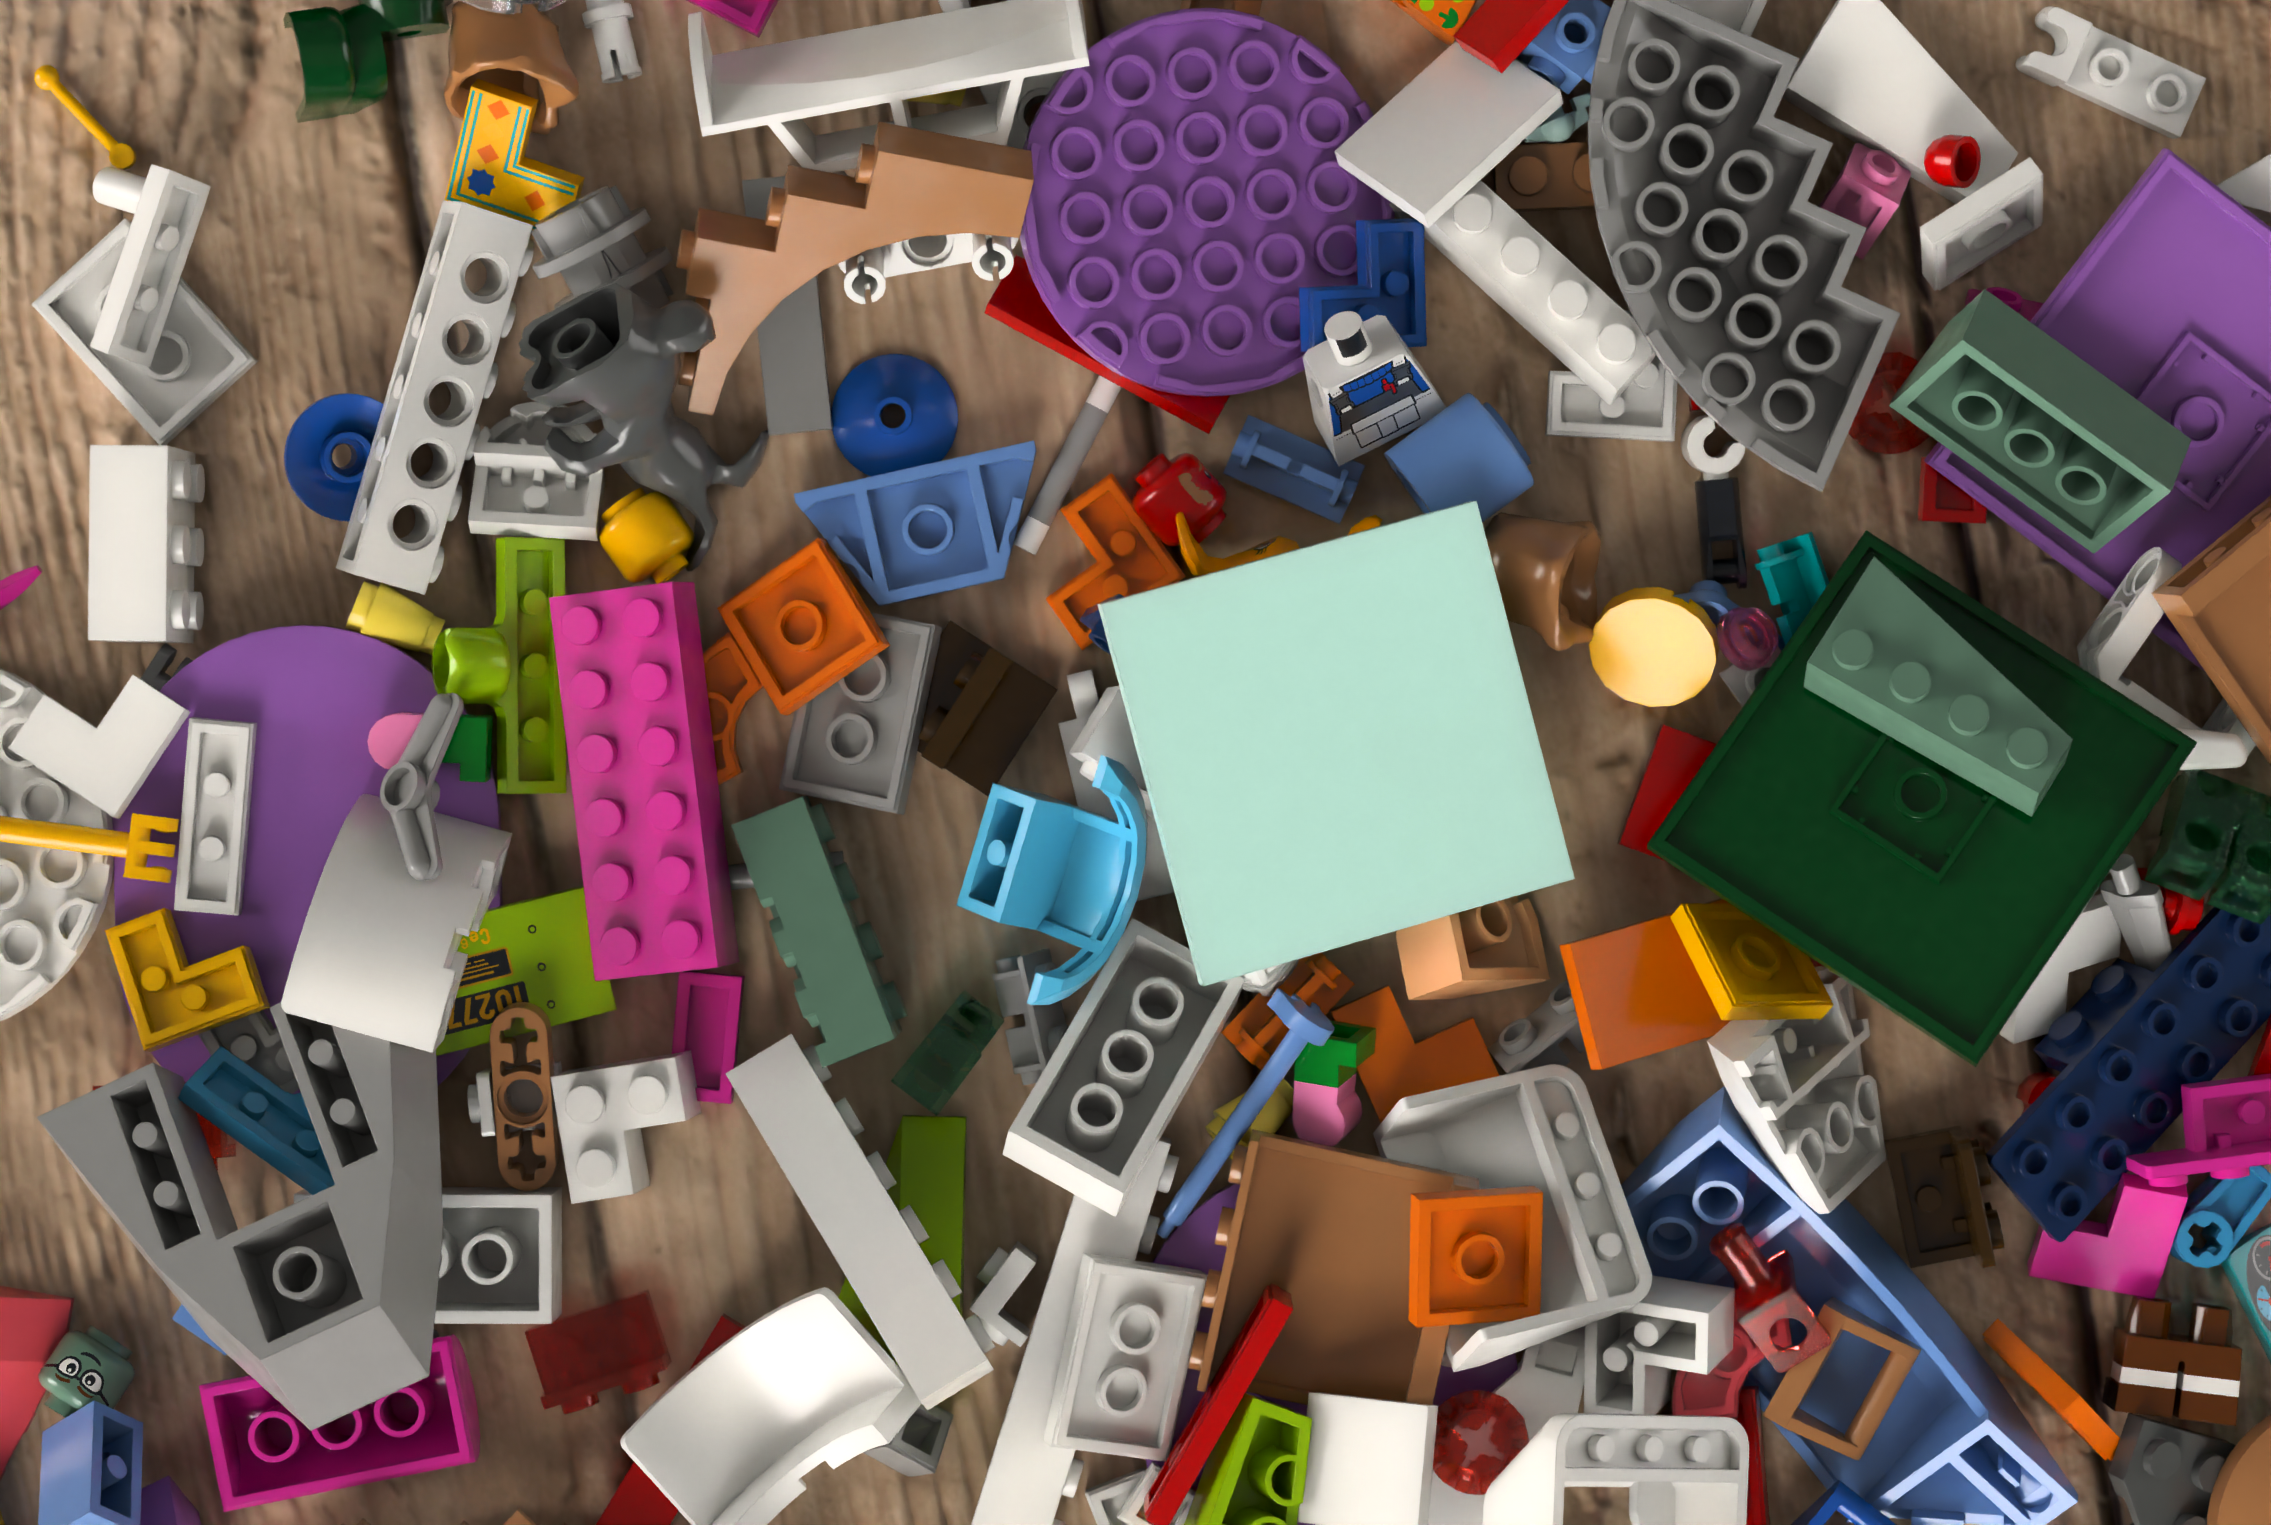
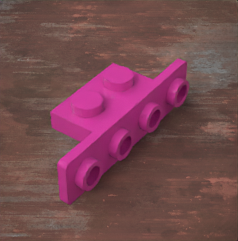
[2126,1073,2271,1187]

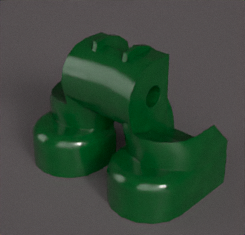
[283,0,453,123]

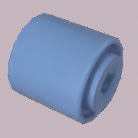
[1383,393,1534,522]

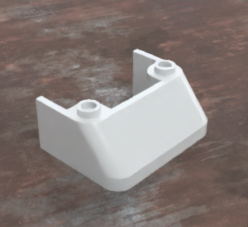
[1483,1413,1749,1525]

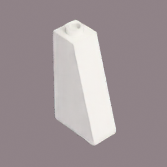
[1782,0,2018,204]

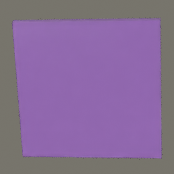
[1923,148,2271,673]

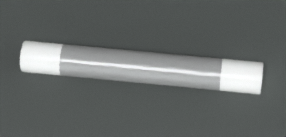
[1013,375,1122,555]

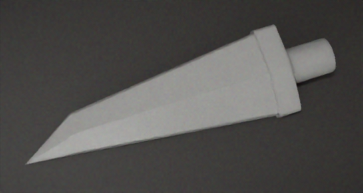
[2100,854,2173,972]

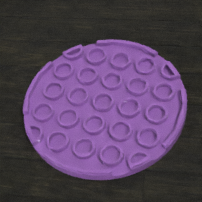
[1020,8,1395,397]

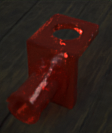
[1709,1223,1831,1373]

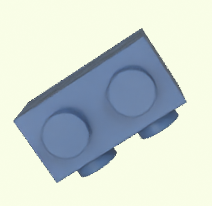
[38,1400,143,1525]

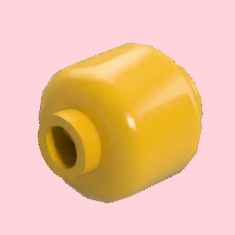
[599,488,694,583]

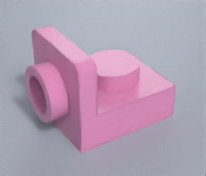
[1819,143,1911,260]

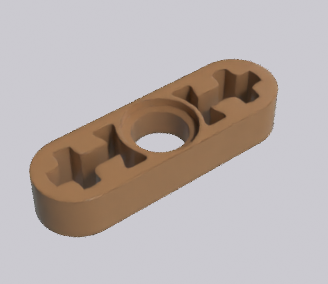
[490,1002,560,1191]

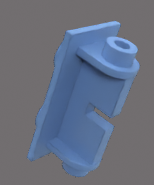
[1223,415,1365,524]

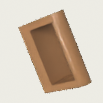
[1763,1297,1921,1461]

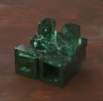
[2145,770,2271,924]

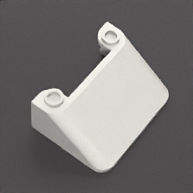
[1373,1064,1652,1372]

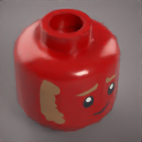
[1132,453,1227,547]

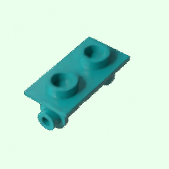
[1755,532,1829,646]

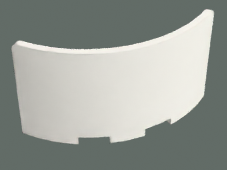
[281,794,512,1053]
[621,1287,922,1525]

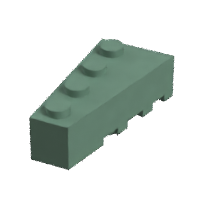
[1803,556,2073,817]
[731,795,908,1068]

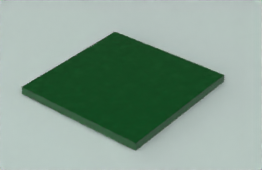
[1647,530,2197,1067]

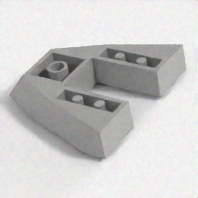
[37,1002,443,1431]

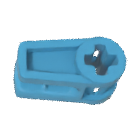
[2169,1165,2271,1268]

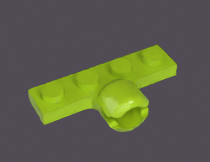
[432,537,567,794]

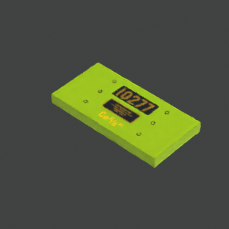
[436,885,617,1056]

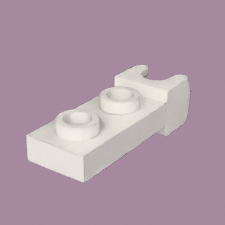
[2015,6,2206,139]

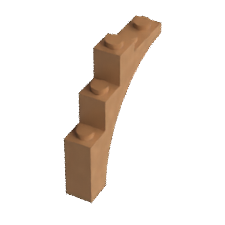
[676,122,1034,415]

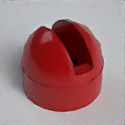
[1924,135,1981,188]

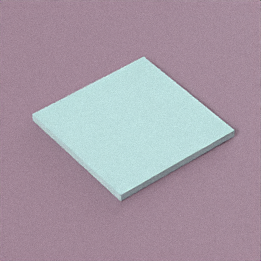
[1098,501,1575,987]

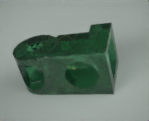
[891,990,1005,1116]

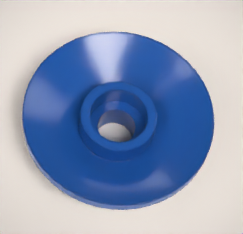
[831,354,958,476]
[284,393,383,521]

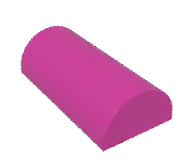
[199,1334,480,1512]

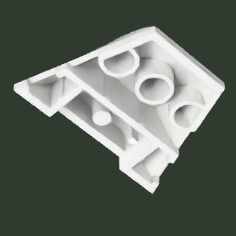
[1707,968,1886,1214]

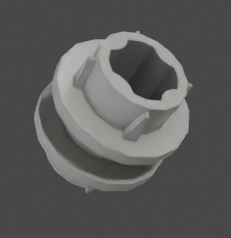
[531,185,674,309]

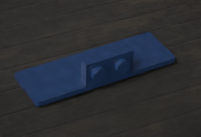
[1986,883,2271,1242]

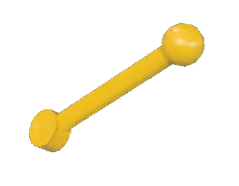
[34,65,137,170]

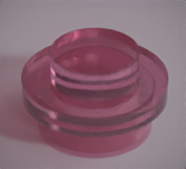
[1717,607,1778,671]

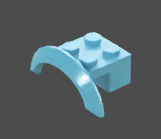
[956,755,1148,1005]

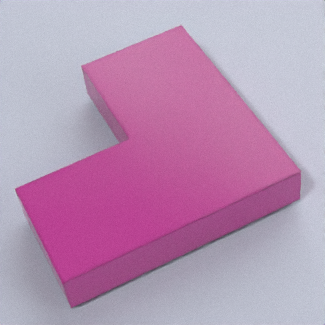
[2027,1173,2188,1299]

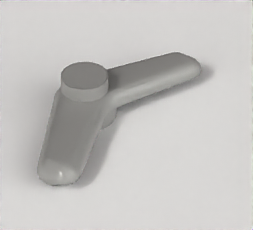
[380,693,464,880]

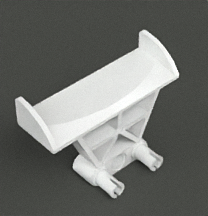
[688,0,1090,304]

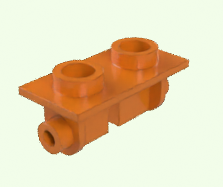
[1221,952,1355,1070]

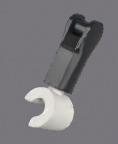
[1680,414,1747,589]

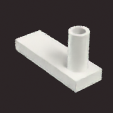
[90,164,211,368]

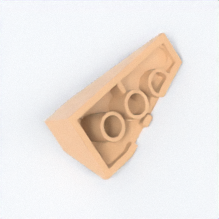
[1396,896,1550,1000]

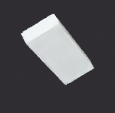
[174,717,257,916]

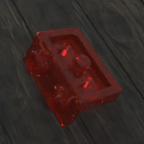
[525,1290,672,1414]

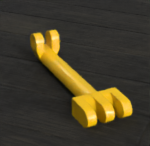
[0,813,179,883]

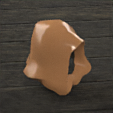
[444,0,579,135]
[1484,512,1601,651]

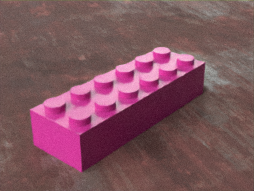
[549,582,740,981]

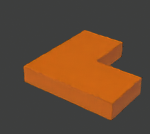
[1045,473,1186,651]
[1330,985,1499,1123]
[1982,1318,2120,1461]

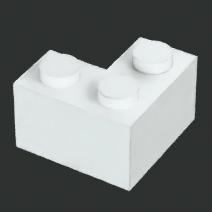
[550,1050,701,1204]
[1584,1275,1735,1415]

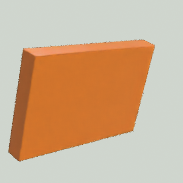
[1559,898,1731,1070]

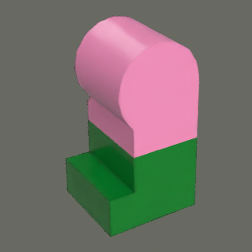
[367,712,493,782]
[1292,1020,1376,1146]

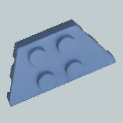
[794,440,1037,606]

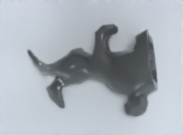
[519,283,769,571]

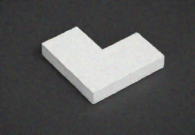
[1545,310,1678,442]
[8,675,190,819]
[2000,894,2121,1044]

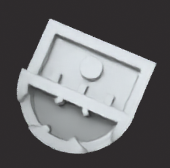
[468,401,605,541]

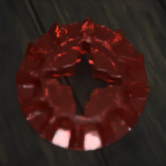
[1848,352,1930,454]
[1433,1390,1529,1495]

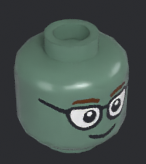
[38,1325,135,1418]

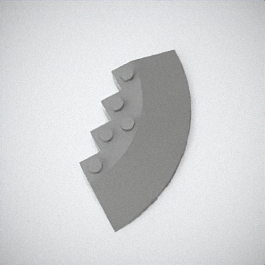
[1588,0,1901,492]

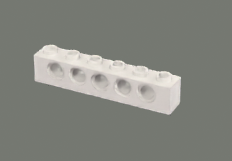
[336,200,534,595]

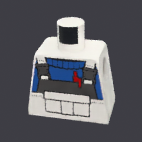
[1303,311,1446,466]

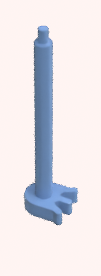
[1156,988,1334,1239]

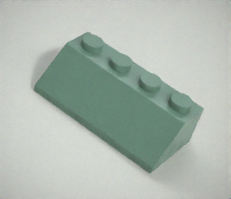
[1889,289,2192,554]

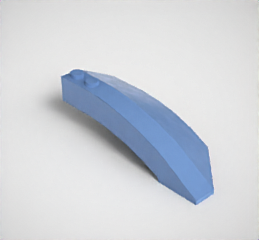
[1621,1086,2078,1525]

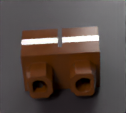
[2102,1295,2242,1426]

